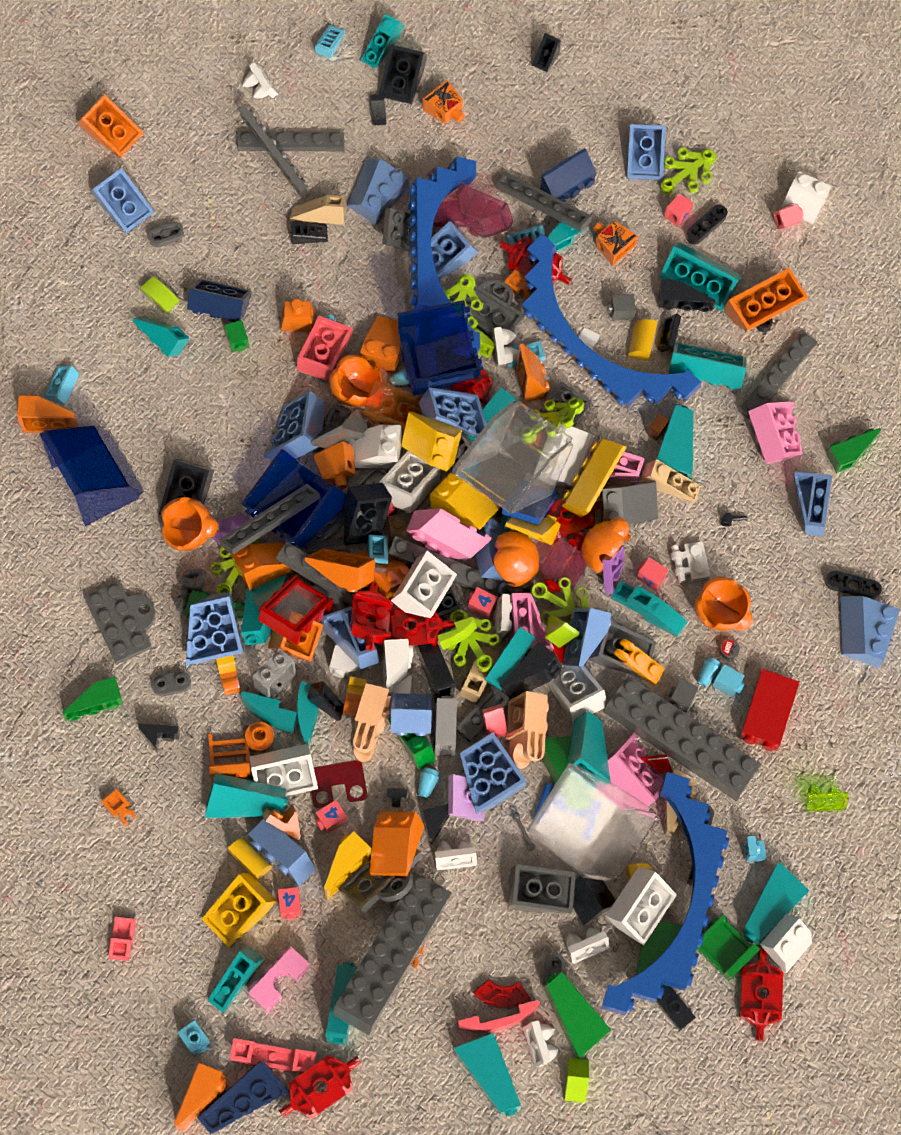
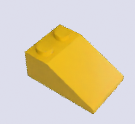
[401,411,462,471]
[430,473,500,530]
[505,515,561,546]
[324,831,371,900]
[202,872,277,948]

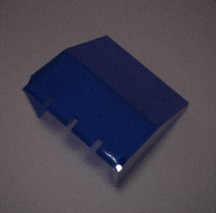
[39,425,144,526]

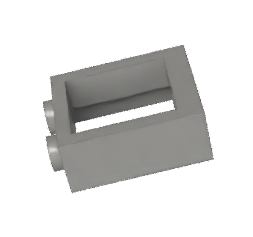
[252,648,296,699]
[435,696,457,756]

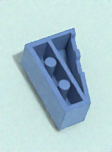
[476,518,505,581]

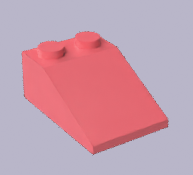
[297,316,353,382]

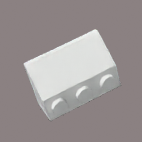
[534,424,594,487]
[379,451,441,513]
[391,551,457,618]
[382,639,413,694]
[249,743,318,796]
[606,866,677,945]

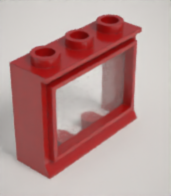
[258,575,334,645]

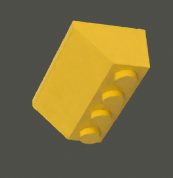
[562,439,626,517]

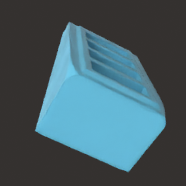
[315,25,345,59]
[507,225,545,246]
[367,535,388,564]

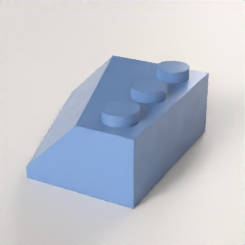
[348,158,409,225]
[419,387,491,440]
[264,391,326,461]
[186,591,244,666]
[840,596,900,668]
[460,733,527,814]

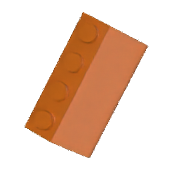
[724,268,809,331]

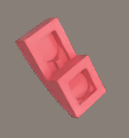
[482,704,507,738]
[108,917,137,961]

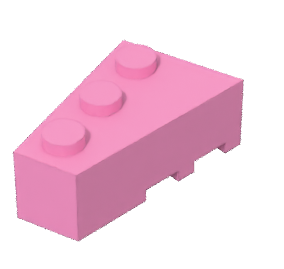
[582,442,645,482]
[509,593,554,652]

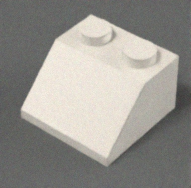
[781,171,831,224]
[760,915,812,973]

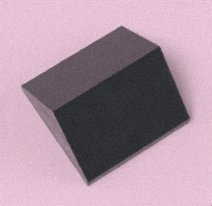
[573,870,616,925]

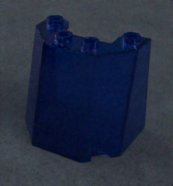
[397,300,483,396]
[241,449,346,548]

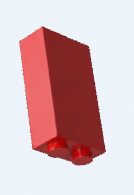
[739,669,800,751]

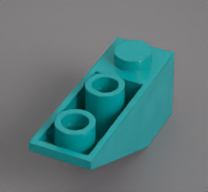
[360,14,405,69]
[132,317,190,357]

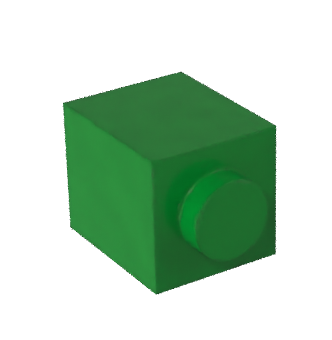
[224,320,249,352]

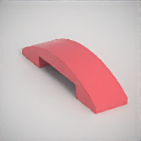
[457,1000,540,1033]
[229,1038,317,1073]

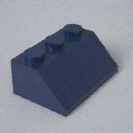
[540,148,596,202]
[187,279,252,322]

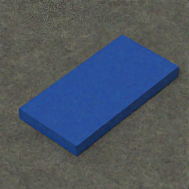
[502,481,559,525]

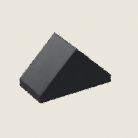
[532,32,561,72]
[422,804,450,844]

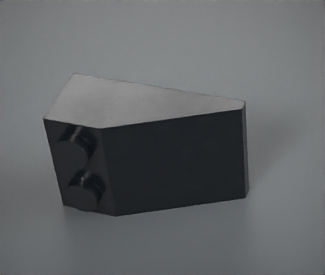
[379,44,427,105]
[159,459,215,515]
[344,483,392,546]
[500,642,562,699]

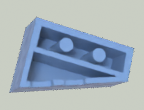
[794,471,832,536]
[321,606,379,669]
[248,819,316,886]

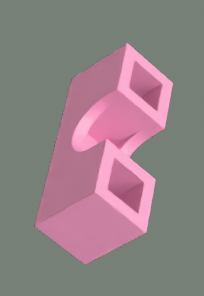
[248,947,310,1013]

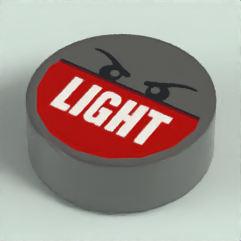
[720,639,740,660]

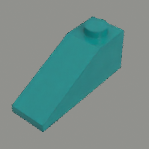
[207,946,265,1013]

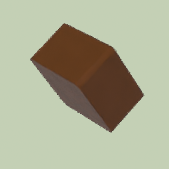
[647,413,669,440]

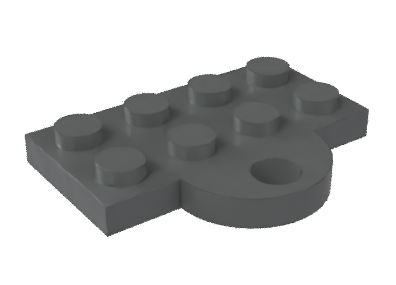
[449,280,525,337]
[84,581,156,665]
[338,849,423,913]

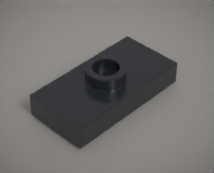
[657,313,682,352]
[656,986,696,1032]

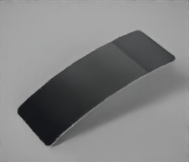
[370,94,386,126]

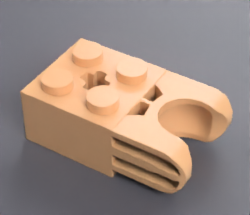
[353,683,392,762]
[506,691,549,769]

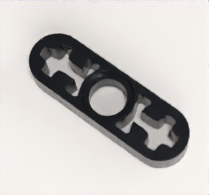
[686,205,728,245]
[825,571,882,599]

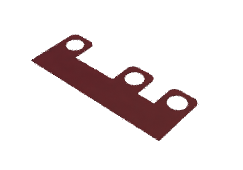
[253,760,368,817]

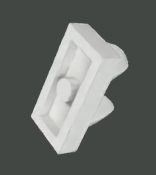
[242,62,278,98]
[492,327,519,366]
[435,840,477,871]
[566,928,610,964]
[523,1020,558,1068]

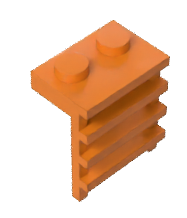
[208,731,252,782]

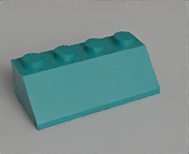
[658,242,742,311]
[669,342,747,390]

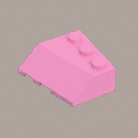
[748,401,803,464]
[406,509,492,559]
[607,732,664,813]

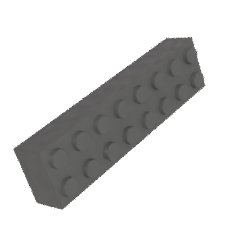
[604,675,761,801]
[333,873,452,1035]

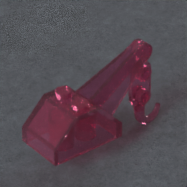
[427,168,514,238]

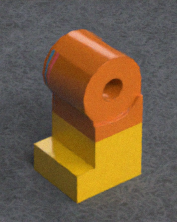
[216,655,241,696]
[343,676,368,717]

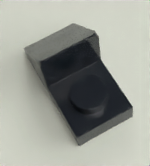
[138,724,180,753]

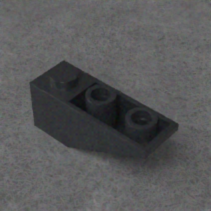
[659,279,716,312]

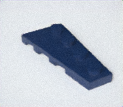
[197,1059,289,1134]

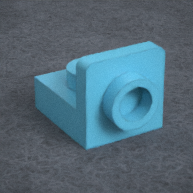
[744,836,766,862]

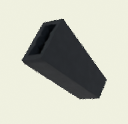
[414,643,455,703]

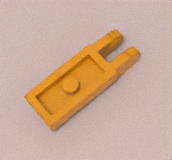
[614,639,665,685]

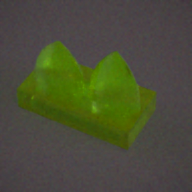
[805,783,849,812]

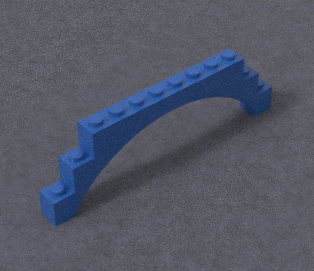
[408,156,480,357]
[522,233,701,408]
[601,772,729,1016]

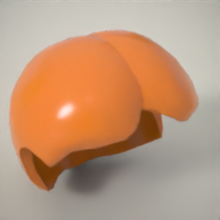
[329,354,383,408]
[161,497,219,551]
[581,517,631,573]
[493,531,539,587]
[694,577,753,631]

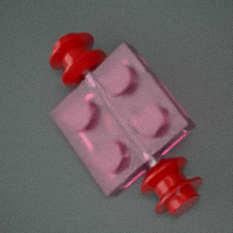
[539,531,587,596]

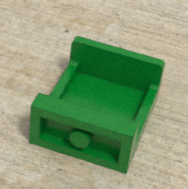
[697,914,760,981]

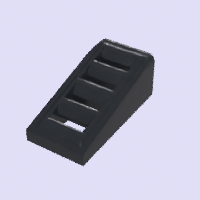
[290,222,328,244]
[307,681,344,721]

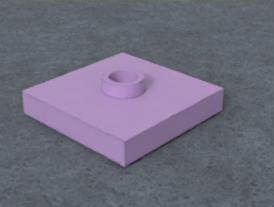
[448,774,484,822]

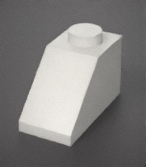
[329,645,366,678]

